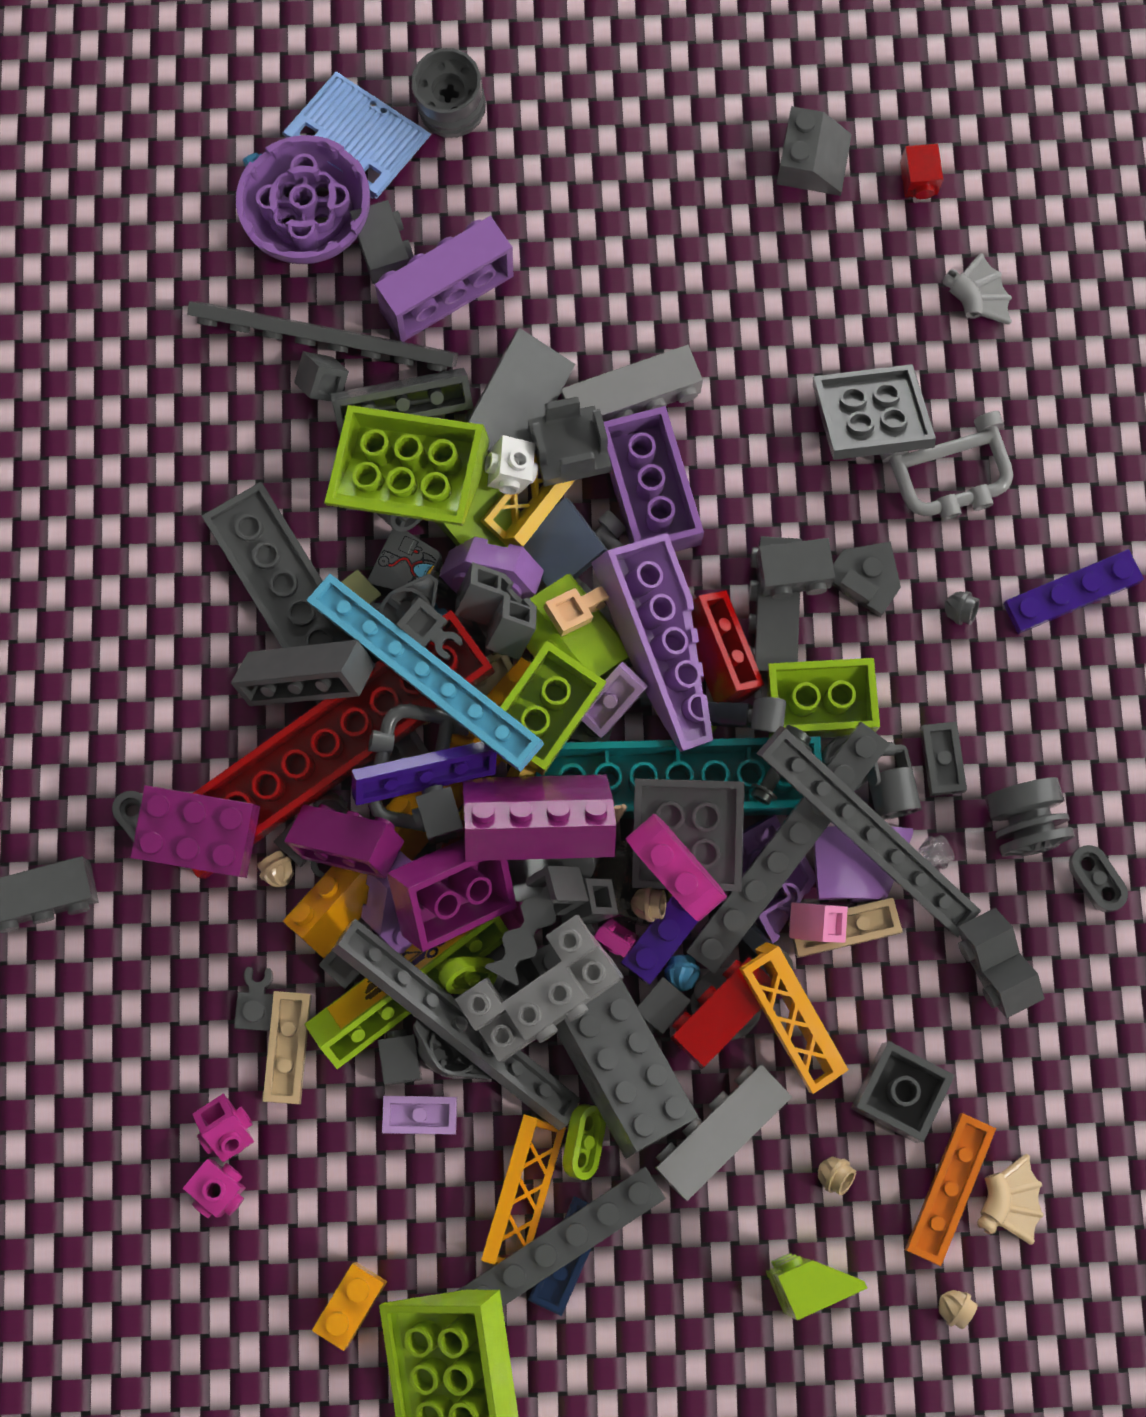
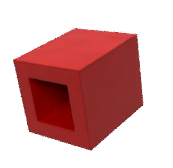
[900,143,944,199]

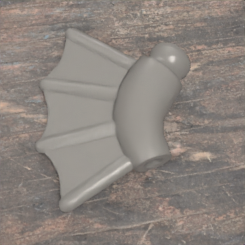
[942,253,1012,324]

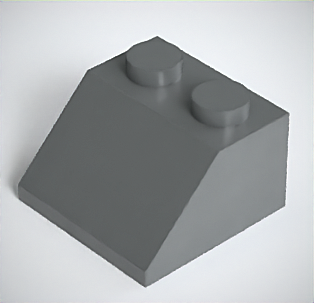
[776,106,852,196]

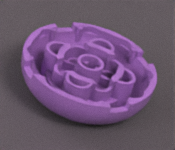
[236,135,370,264]

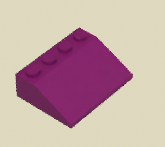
[463,775,616,861]

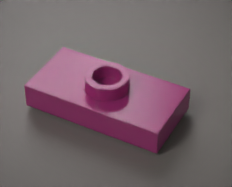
[594,918,639,957]

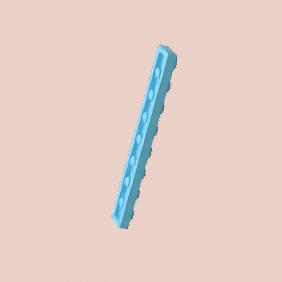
[307,574,544,772]

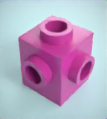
[192,1093,254,1162]
[183,1159,246,1218]

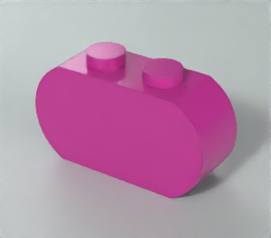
[626,814,727,922]

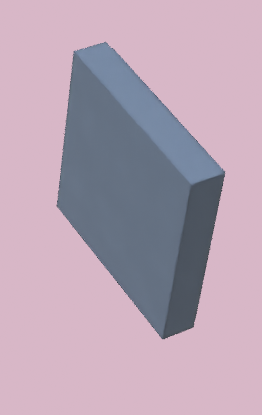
[523,497,607,587]

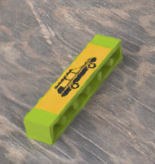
[304,916,509,1069]

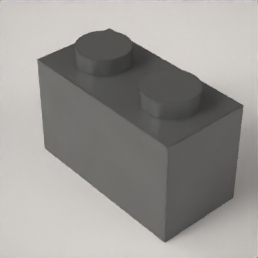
[350,200,414,284]
[756,538,835,599]

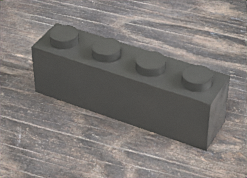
[331,368,474,435]
[748,536,802,680]
[231,640,376,706]
[0,856,99,933]

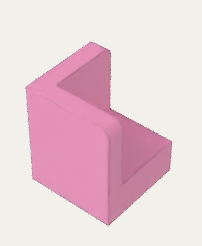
[789,902,848,943]

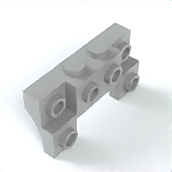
[455,915,624,1062]

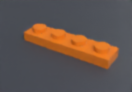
[905,1113,997,1266]

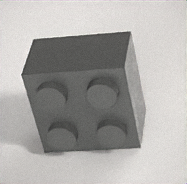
[850,1041,955,1143]

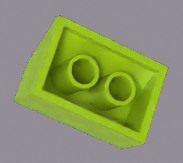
[526,574,629,680]
[767,658,880,738]
[766,1253,868,1320]

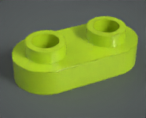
[438,956,498,994]
[563,1104,606,1180]

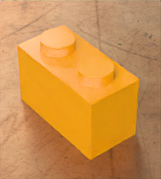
[312,1262,388,1351]

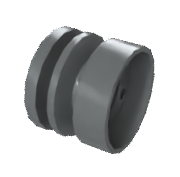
[412,48,486,138]
[985,777,1075,857]

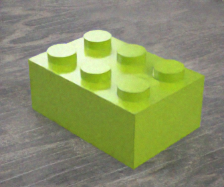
[500,641,607,776]

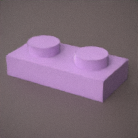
[582,662,649,738]
[382,1096,457,1135]

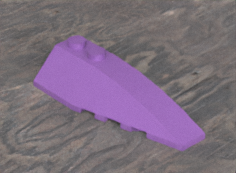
[591,533,713,752]

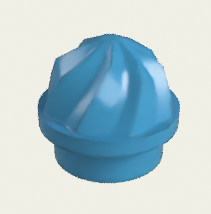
[664,955,700,992]

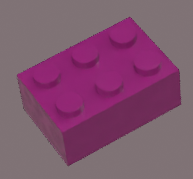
[131,785,260,878]
[387,838,517,952]

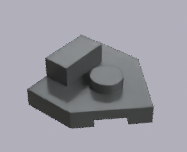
[832,541,901,618]

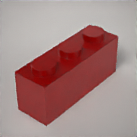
[691,590,765,703]
[670,957,781,1069]

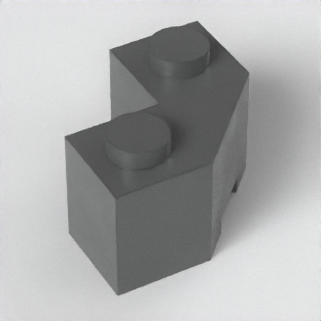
[455,562,537,659]
[958,908,1045,1018]

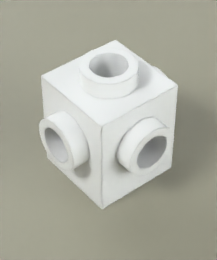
[485,435,538,495]

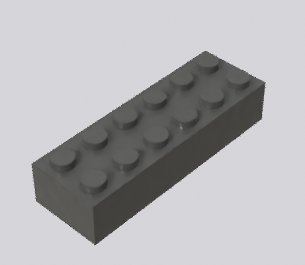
[520,924,698,1159]

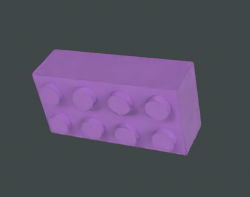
[375,216,514,342]
[604,406,704,552]

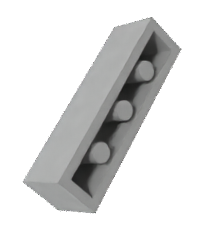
[561,345,703,422]
[654,1064,792,1201]

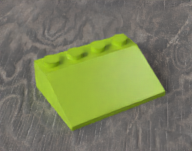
[325,405,490,526]
[379,1290,519,1417]

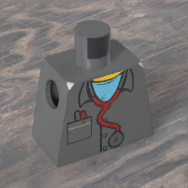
[368,528,452,597]

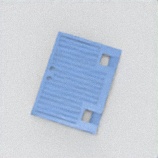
[282,72,431,199]

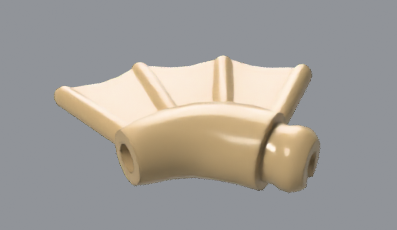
[977,1154,1044,1245]

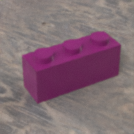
[284,804,404,879]

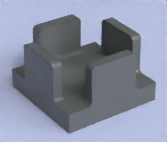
[528,397,611,487]

